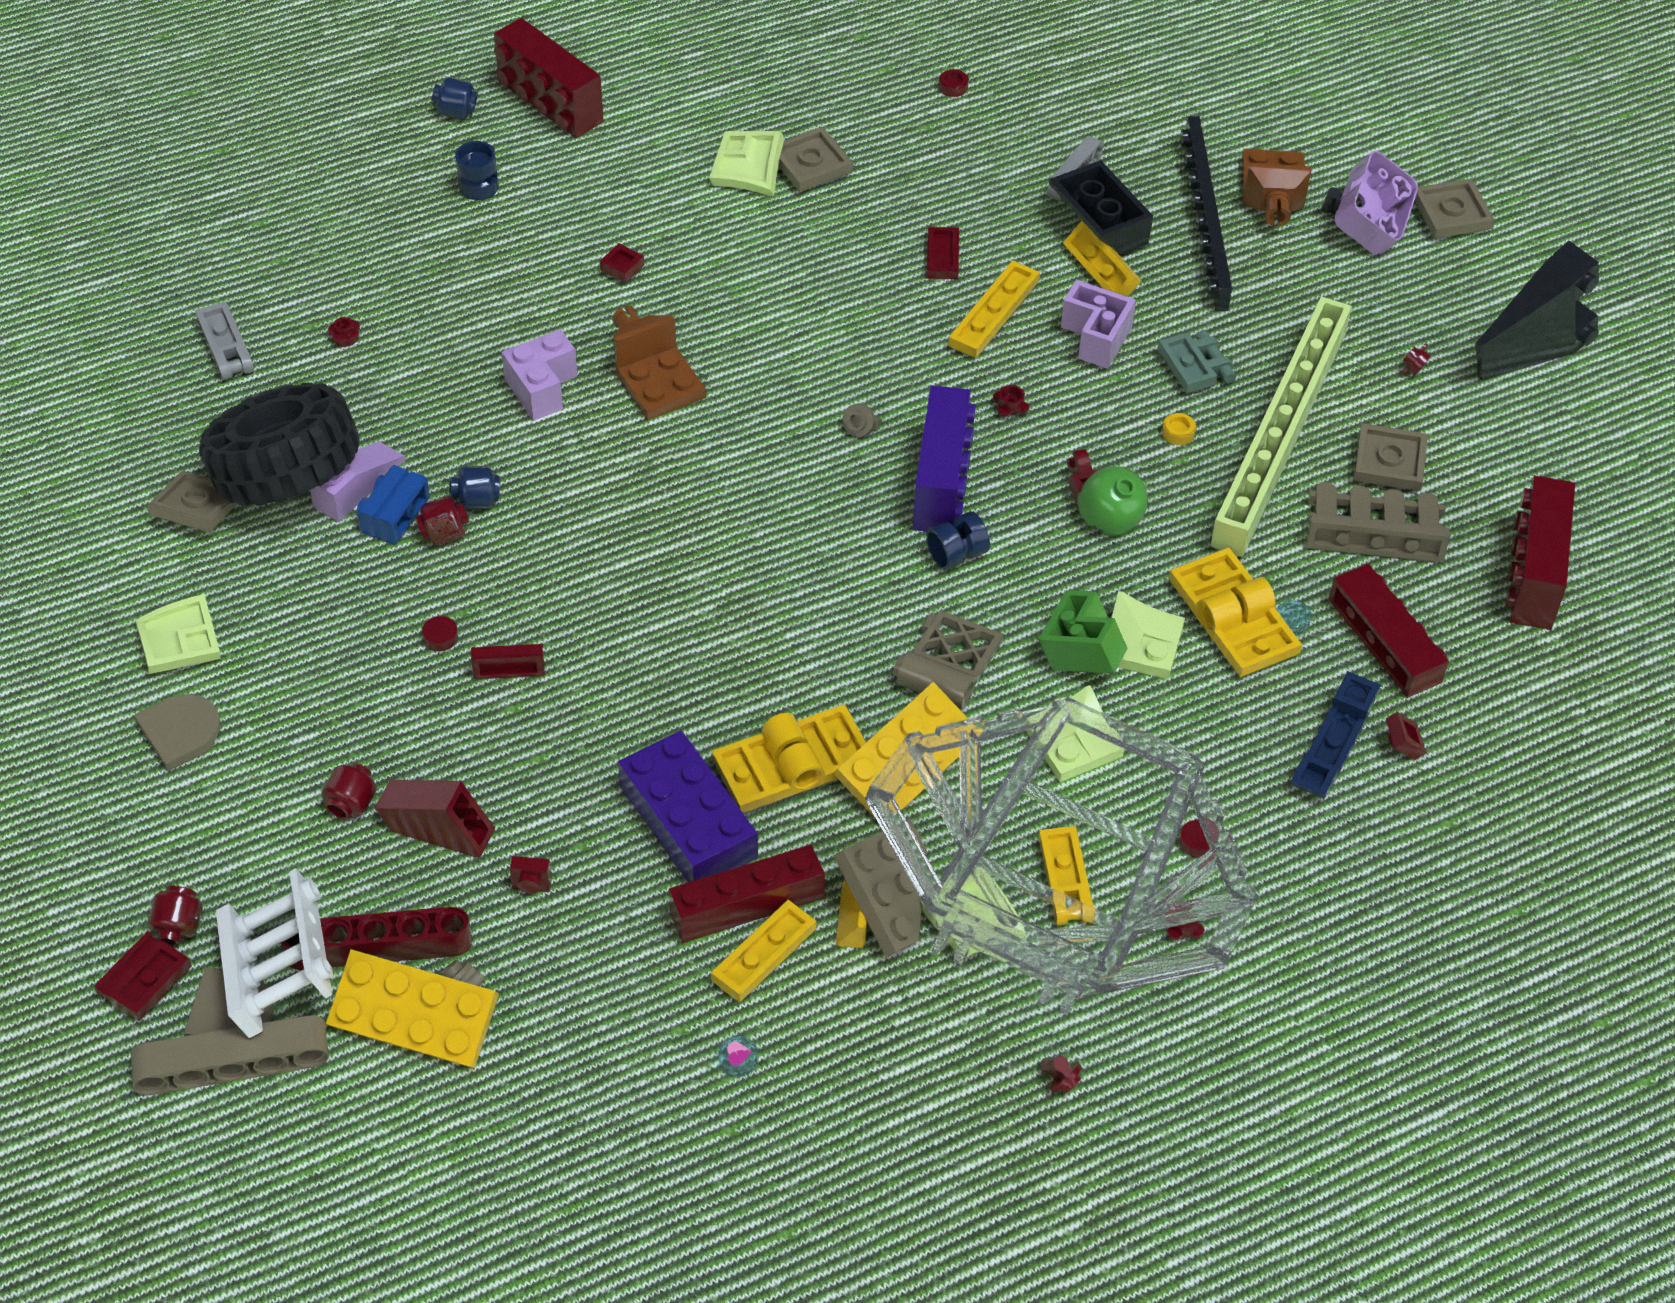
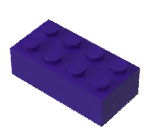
[913,385,976,532]
[618,730,758,882]

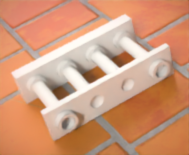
[216,868,333,1038]

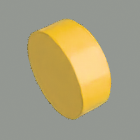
[1162,413,1196,445]

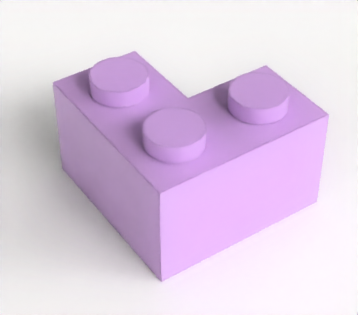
[1061,279,1136,369]
[502,329,578,421]

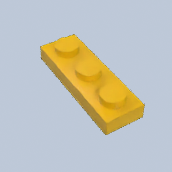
[1063,221,1142,297]
[711,900,817,1003]

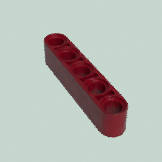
[281,907,472,970]

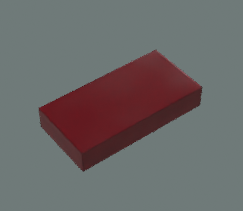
[927,227,959,280]
[471,644,545,679]

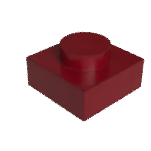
[600,243,645,283]
[1386,712,1426,760]
[510,856,552,893]

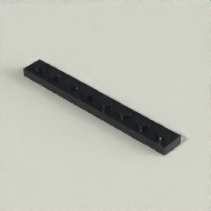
[1180,116,1232,311]

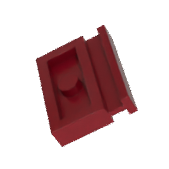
[94,931,192,1021]

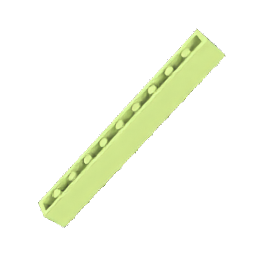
[1210,296,1352,557]

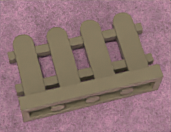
[1306,482,1450,563]

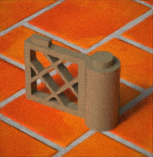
[893,610,1004,709]

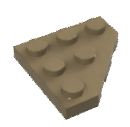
[833,818,927,958]

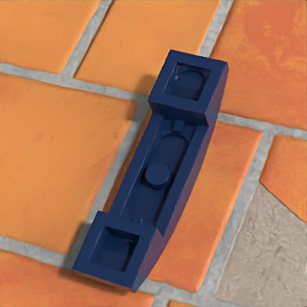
[1290,671,1381,799]

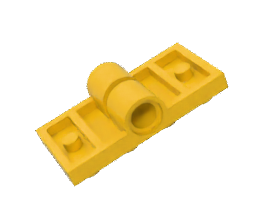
[1168,547,1302,677]
[712,704,866,813]

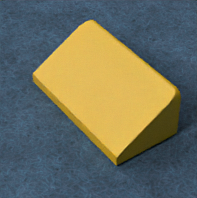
[836,880,868,948]

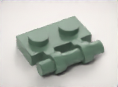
[1158,330,1236,394]

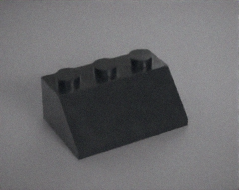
[1049,160,1153,254]

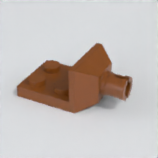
[1242,149,1312,226]
[612,306,706,420]

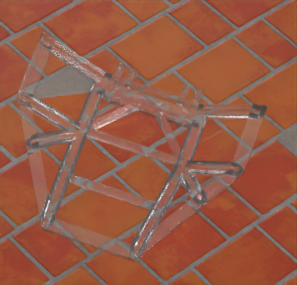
[865,696,1258,1016]

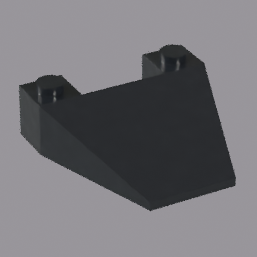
[1476,240,1599,381]

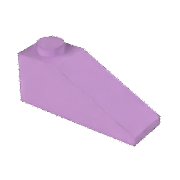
[310,441,405,522]

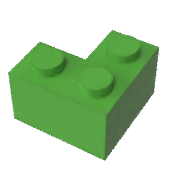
[1039,590,1128,674]

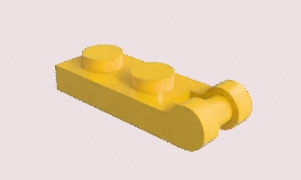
[1039,826,1094,926]

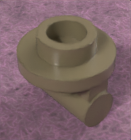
[843,403,882,437]
[439,960,484,986]

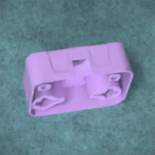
[1335,151,1418,255]

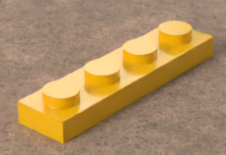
[948,260,1040,358]

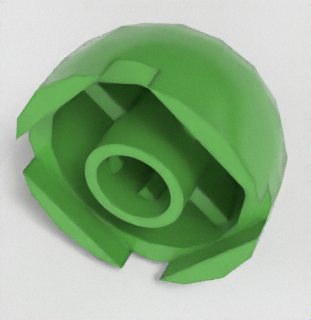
[1077,466,1148,536]

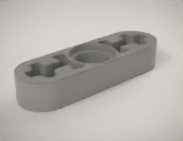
[1047,136,1104,202]

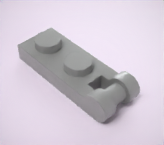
[195,302,254,381]

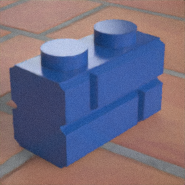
[356,465,430,545]

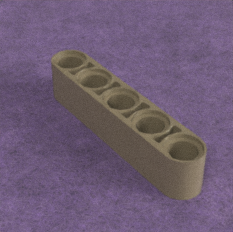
[131,1015,329,1095]

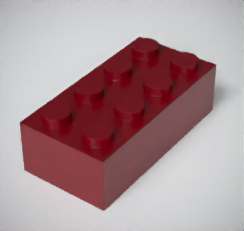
[494,17,604,138]
[1505,475,1576,630]

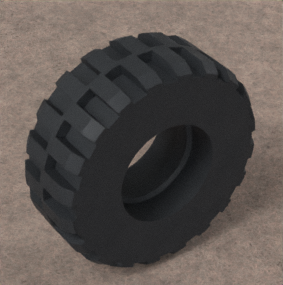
[199,383,360,506]

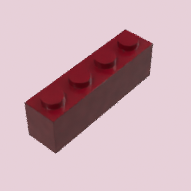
[1328,563,1449,698]
[669,844,825,943]

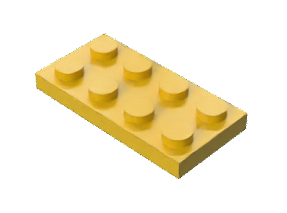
[833,682,983,827]
[326,949,499,1069]

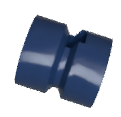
[455,141,499,200]
[926,511,990,570]

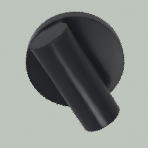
[1322,187,1342,220]

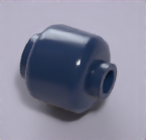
[431,77,478,120]
[449,465,500,510]

